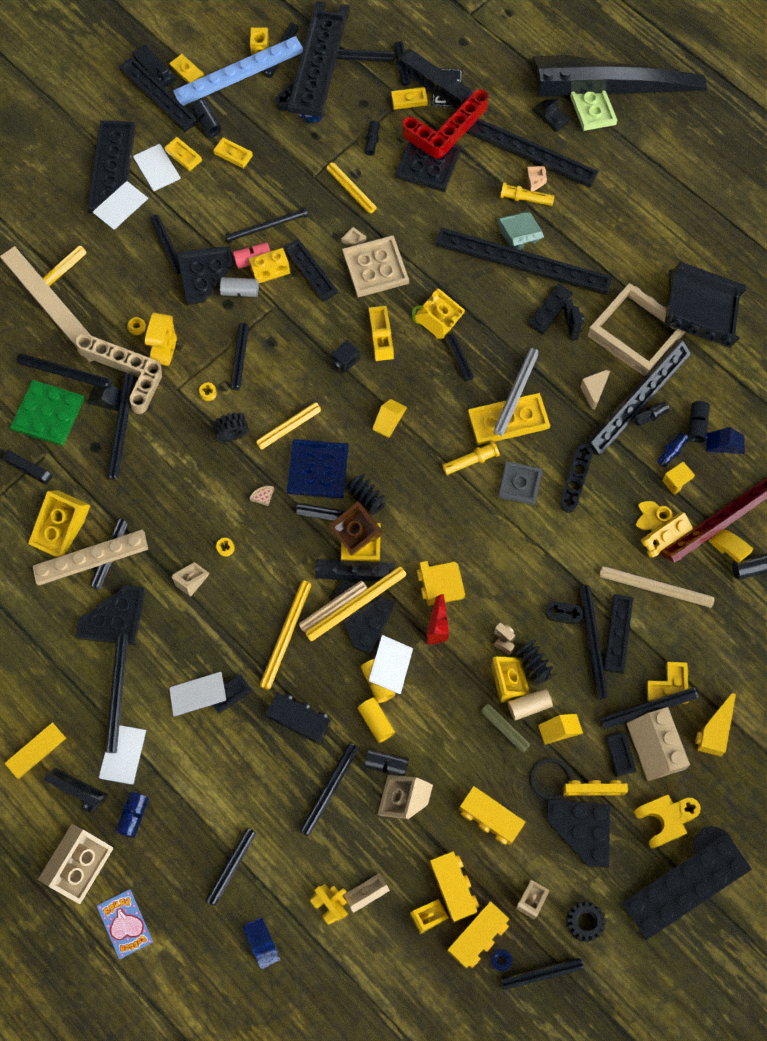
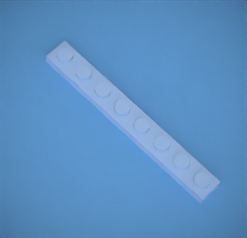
[173,36,303,106]

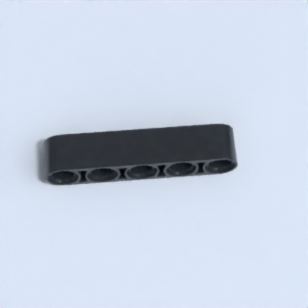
[396,49,473,109]

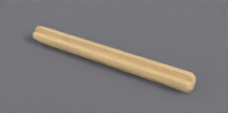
[599,566,714,608]

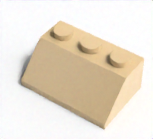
[626,707,690,781]
[38,824,113,904]

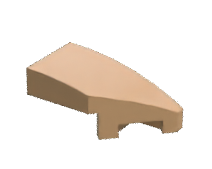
[527,166,547,191]

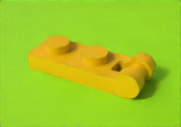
[641,512,693,558]

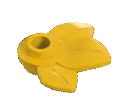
[636,501,673,532]

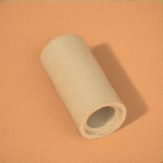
[508,688,553,721]

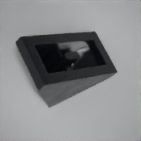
[87,385,121,411]

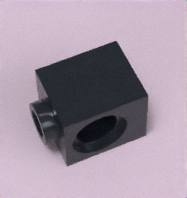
[331,340,360,373]

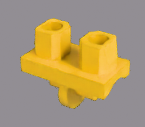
[310,884,348,925]

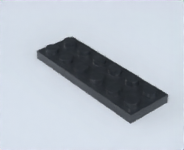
[87,120,136,213]
[622,833,752,940]

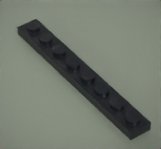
[466,118,598,188]
[587,340,691,455]

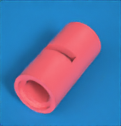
[233,242,270,269]

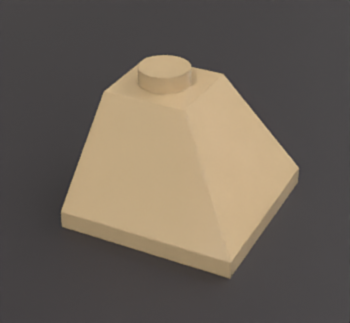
[377,775,433,819]

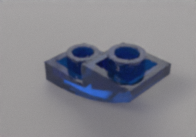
[243,918,280,969]

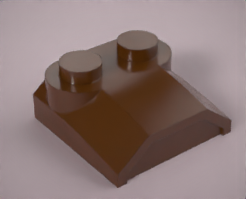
[329,502,382,556]

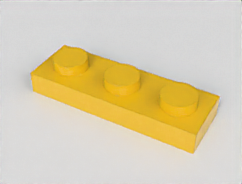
[563,780,628,796]

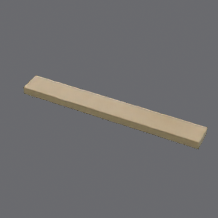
[0,246,104,363]

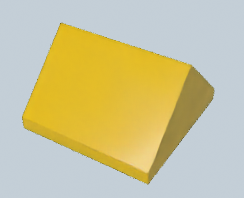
[491,657,530,703]

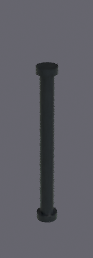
[225,207,308,244]

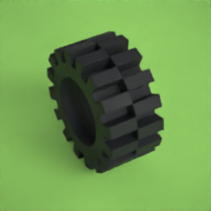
[212,412,249,442]
[566,901,606,942]

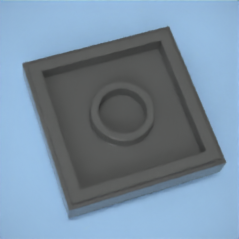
[498,461,543,506]

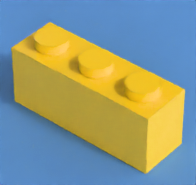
[459,786,525,845]
[430,851,479,923]
[447,901,509,969]

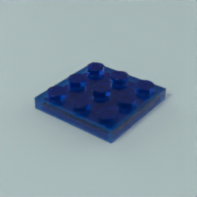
[287,439,349,499]

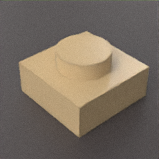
[494,622,515,643]

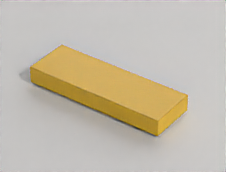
[5,722,66,779]

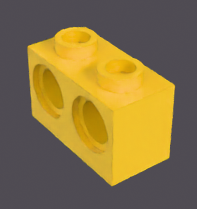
[249,248,290,283]

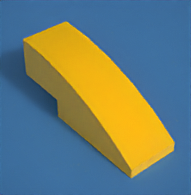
[369,306,394,361]

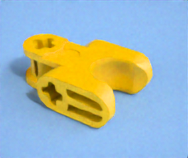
[634,795,701,848]

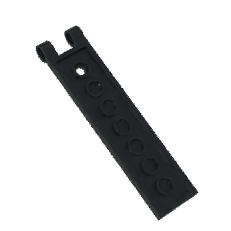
[288,1,349,117]

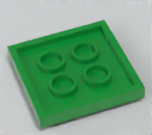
[10,380,85,447]

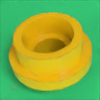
[127,317,146,335]

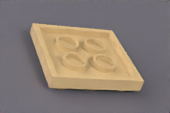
[342,236,409,297]

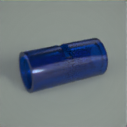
[115,792,149,838]

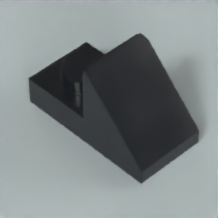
[533,99,569,132]

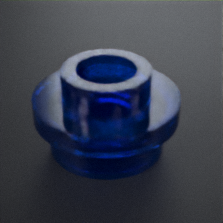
[491,949,512,972]

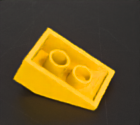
[28,490,90,558]

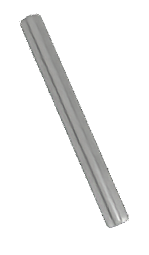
[494,348,538,436]

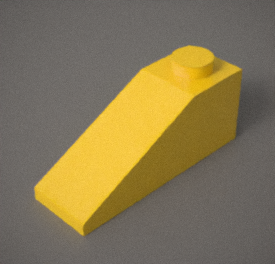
[695,693,736,756]

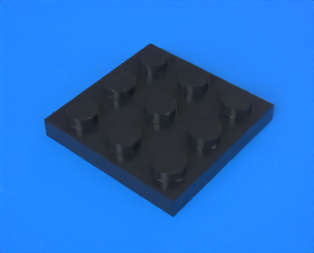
[396,137,462,192]

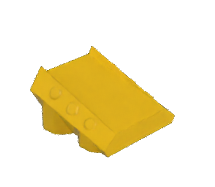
[415,289,465,339]

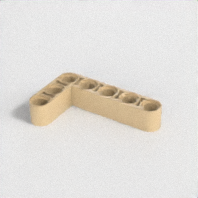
[75,334,162,414]

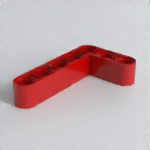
[403,89,488,158]

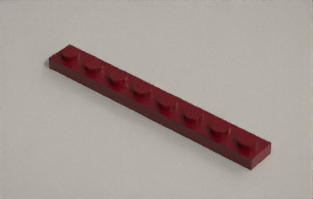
[661,478,767,563]

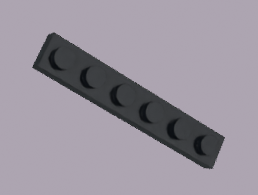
[119,57,198,133]

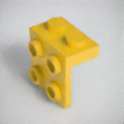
[417,561,465,606]

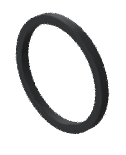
[531,759,572,800]

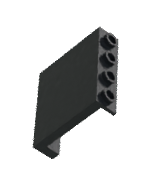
[664,261,746,348]

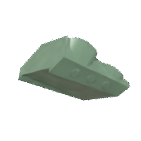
[497,211,544,250]

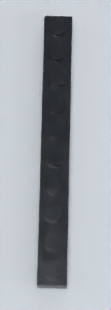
[435,227,612,295]

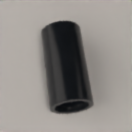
[191,100,222,138]
[687,401,710,443]
[732,553,767,580]
[365,748,409,776]

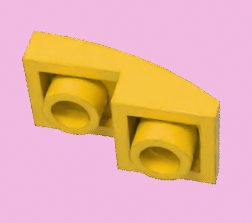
[709,529,753,563]

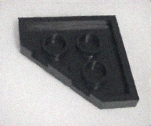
[177,246,233,305]
[334,580,395,656]
[76,585,145,646]
[547,800,610,868]

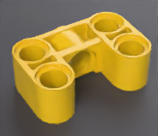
[145,312,177,366]

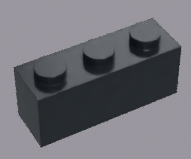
[266,693,331,745]

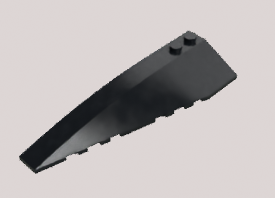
[533,55,707,97]

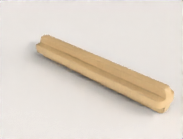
[299,581,367,632]

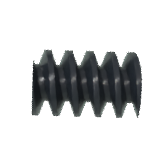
[346,473,386,516]
[516,639,556,685]

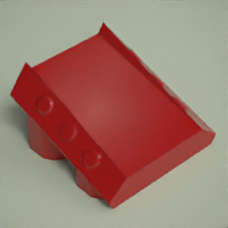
[425,594,449,645]

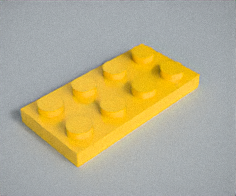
[468,393,550,445]

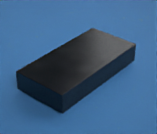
[605,732,637,777]

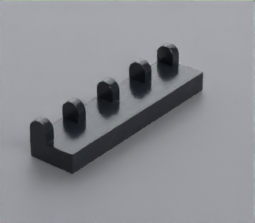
[315,559,394,581]

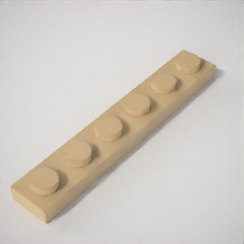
[33,530,148,585]

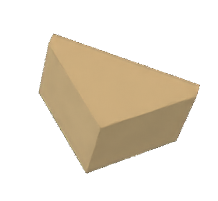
[580,370,610,410]
[172,562,209,597]
[515,880,550,919]

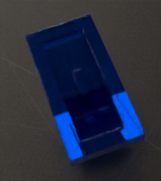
[706,427,745,454]

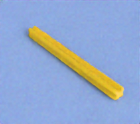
[305,566,406,641]
[260,580,311,690]

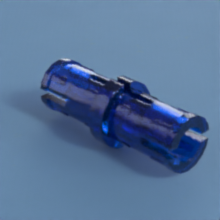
[657,432,689,467]

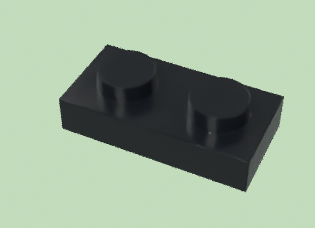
[213,674,252,714]

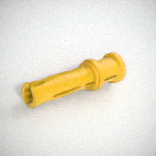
[500,182,555,207]
[442,441,500,476]

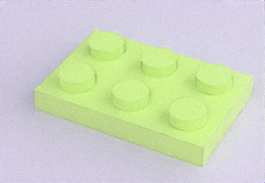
[570,91,617,131]

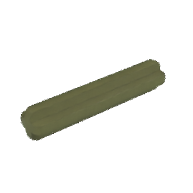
[481,704,530,752]

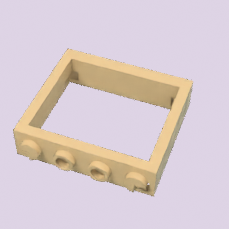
[588,283,685,377]

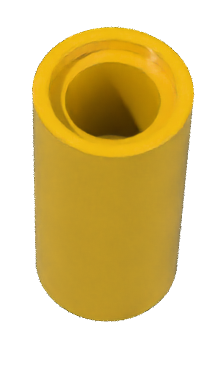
[361,659,395,703]
[358,698,395,743]

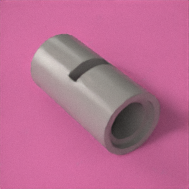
[220,277,259,297]

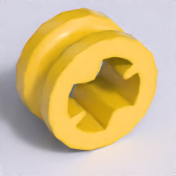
[199,382,217,401]
[216,538,235,557]

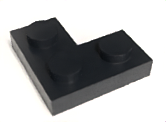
[563,299,584,341]

